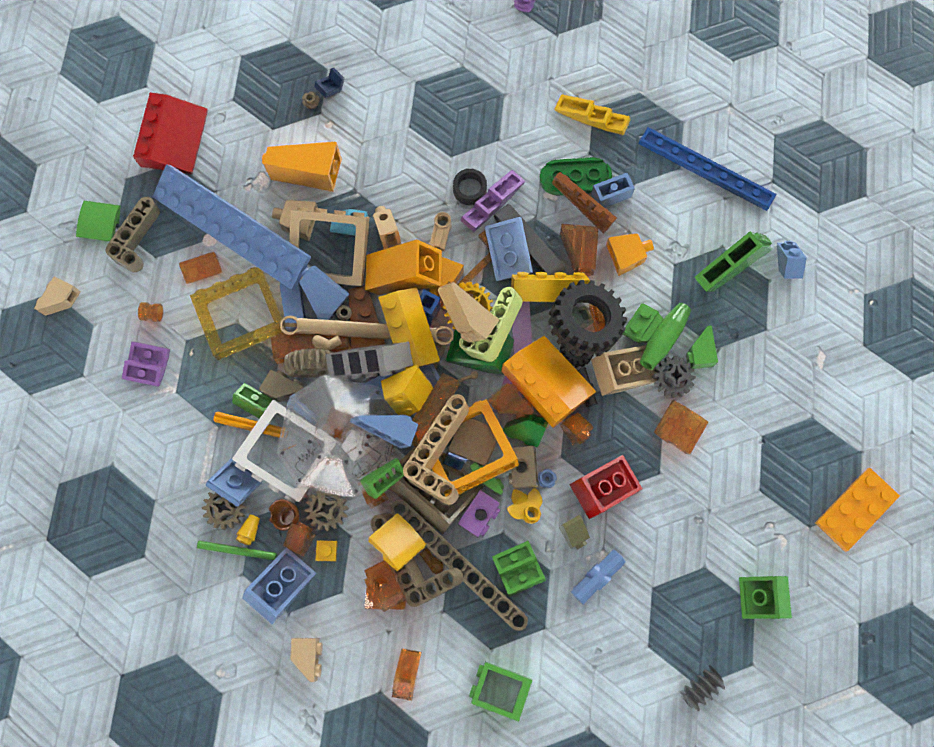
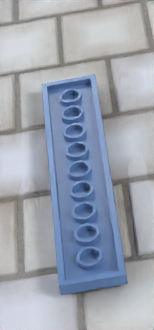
[152,164,311,290]

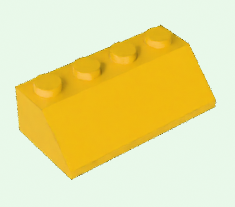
[378,287,440,369]

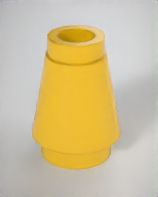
[236,514,260,546]

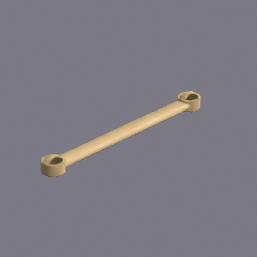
[280,316,454,345]

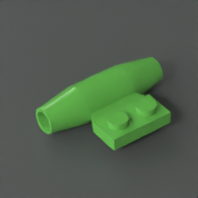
[623,303,691,370]

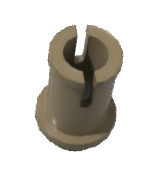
[336,305,352,321]

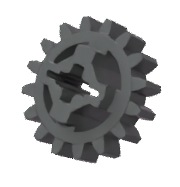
[652,356,696,398]

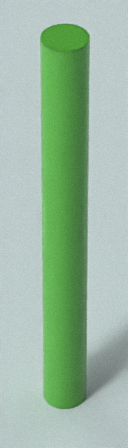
[197,541,277,561]

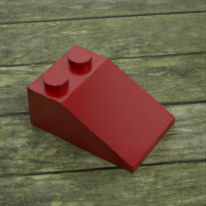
[569,455,642,519]

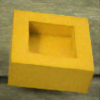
[316,540,338,562]

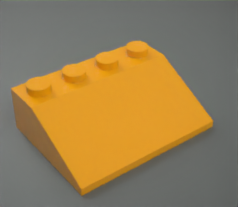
[501,335,596,428]

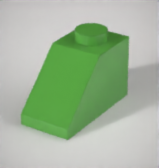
[686,325,718,369]

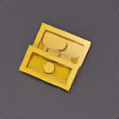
[368,513,426,572]

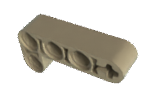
[106,197,160,272]

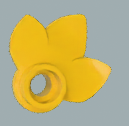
[507,488,543,524]

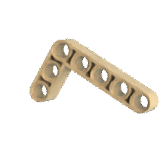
[403,394,469,505]

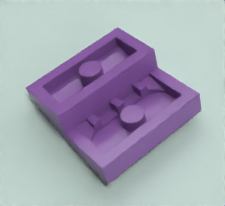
[121,341,170,386]

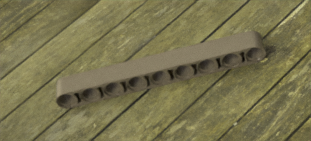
[391,500,528,631]

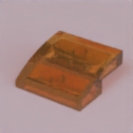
[653,400,709,455]

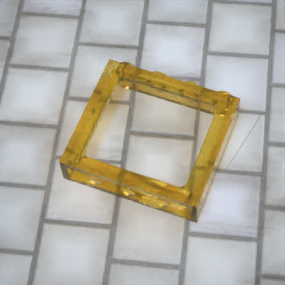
[190,267,287,360]

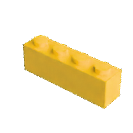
[511,272,590,302]

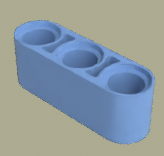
[280,282,306,332]

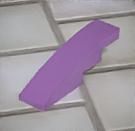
[461,170,525,232]

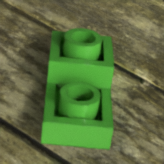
[470,462,504,496]

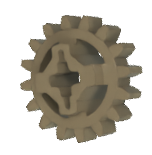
[305,487,349,531]
[202,492,247,530]

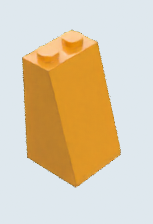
[262,142,342,192]
[365,239,442,295]

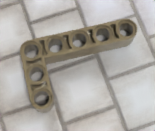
[371,513,463,607]

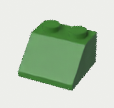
[739,576,792,619]

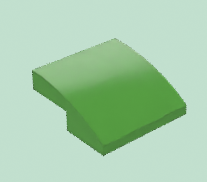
[76,200,121,241]
[492,541,546,597]

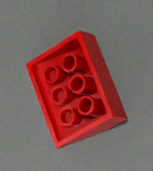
[133,92,208,174]

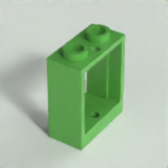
[469,661,532,722]

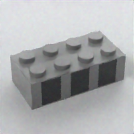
[325,342,413,380]

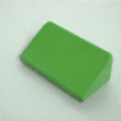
[232,383,275,419]

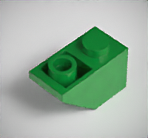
[503,413,548,448]

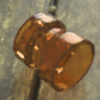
[138,302,163,322]

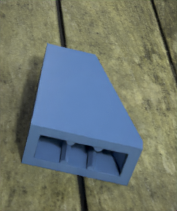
[299,266,350,320]

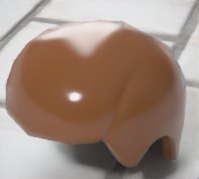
[269,499,299,531]

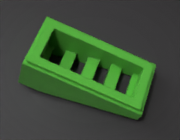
[360,458,404,499]

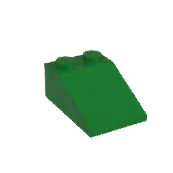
[445,329,514,375]

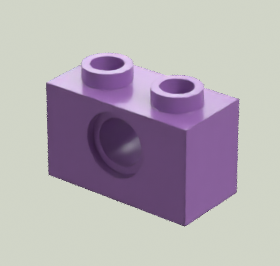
[458,490,501,538]

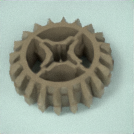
[284,348,333,379]

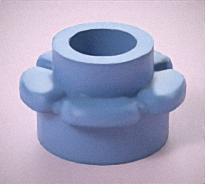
[538,469,557,488]

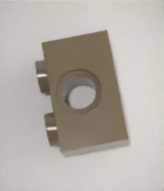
[508,446,539,489]

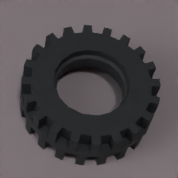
[548,280,627,358]

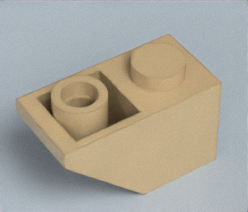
[34,277,81,316]
[290,638,322,682]

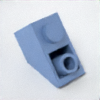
[777,241,807,279]

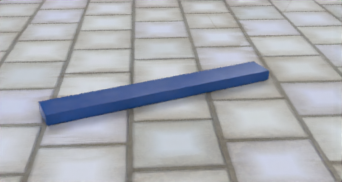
[638,127,777,211]

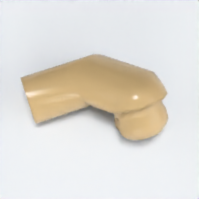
[312,335,342,350]

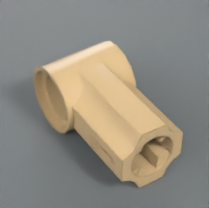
[429,212,452,251]

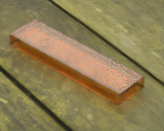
[411,373,460,447]

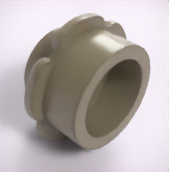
[302,92,320,109]

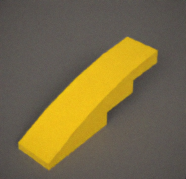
[555,94,630,135]

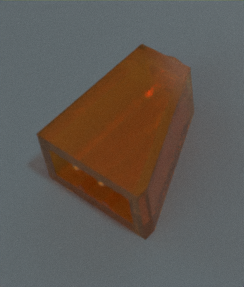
[560,224,599,277]

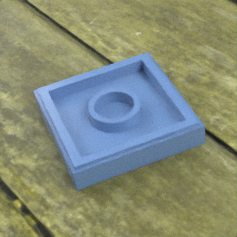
[206,459,263,507]

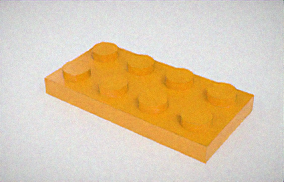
[815,467,900,552]

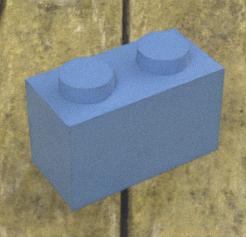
[591,173,635,208]

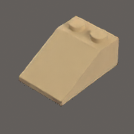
[438,282,499,342]
[591,345,657,396]

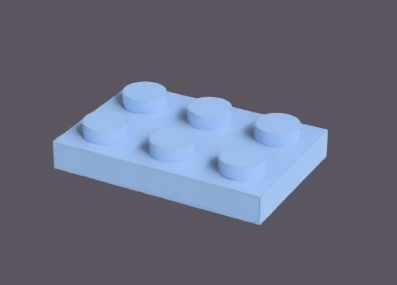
[485,217,533,281]

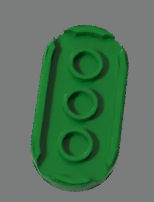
[539,157,612,195]

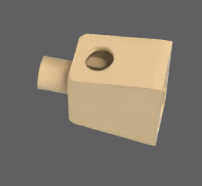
[272,200,318,241]
[373,206,401,249]

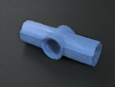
[570,549,626,605]

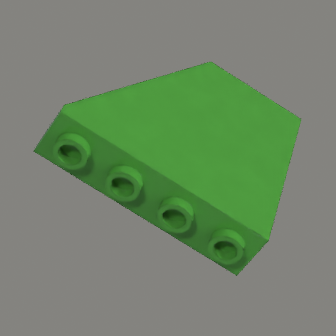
[694,231,773,292]

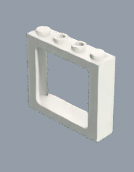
[232,400,339,503]

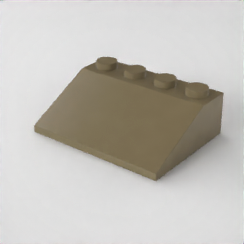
[386,442,484,534]

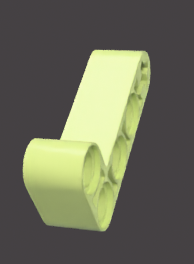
[459,287,523,362]

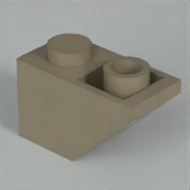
[259,370,307,402]

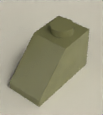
[559,515,590,550]

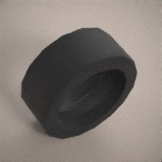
[453,168,487,205]

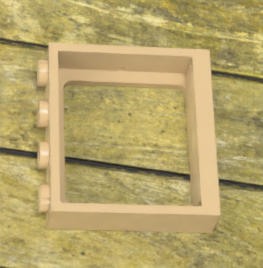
[289,206,370,286]

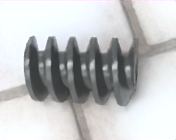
[678,665,726,711]

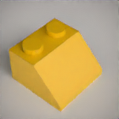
[381,365,433,416]

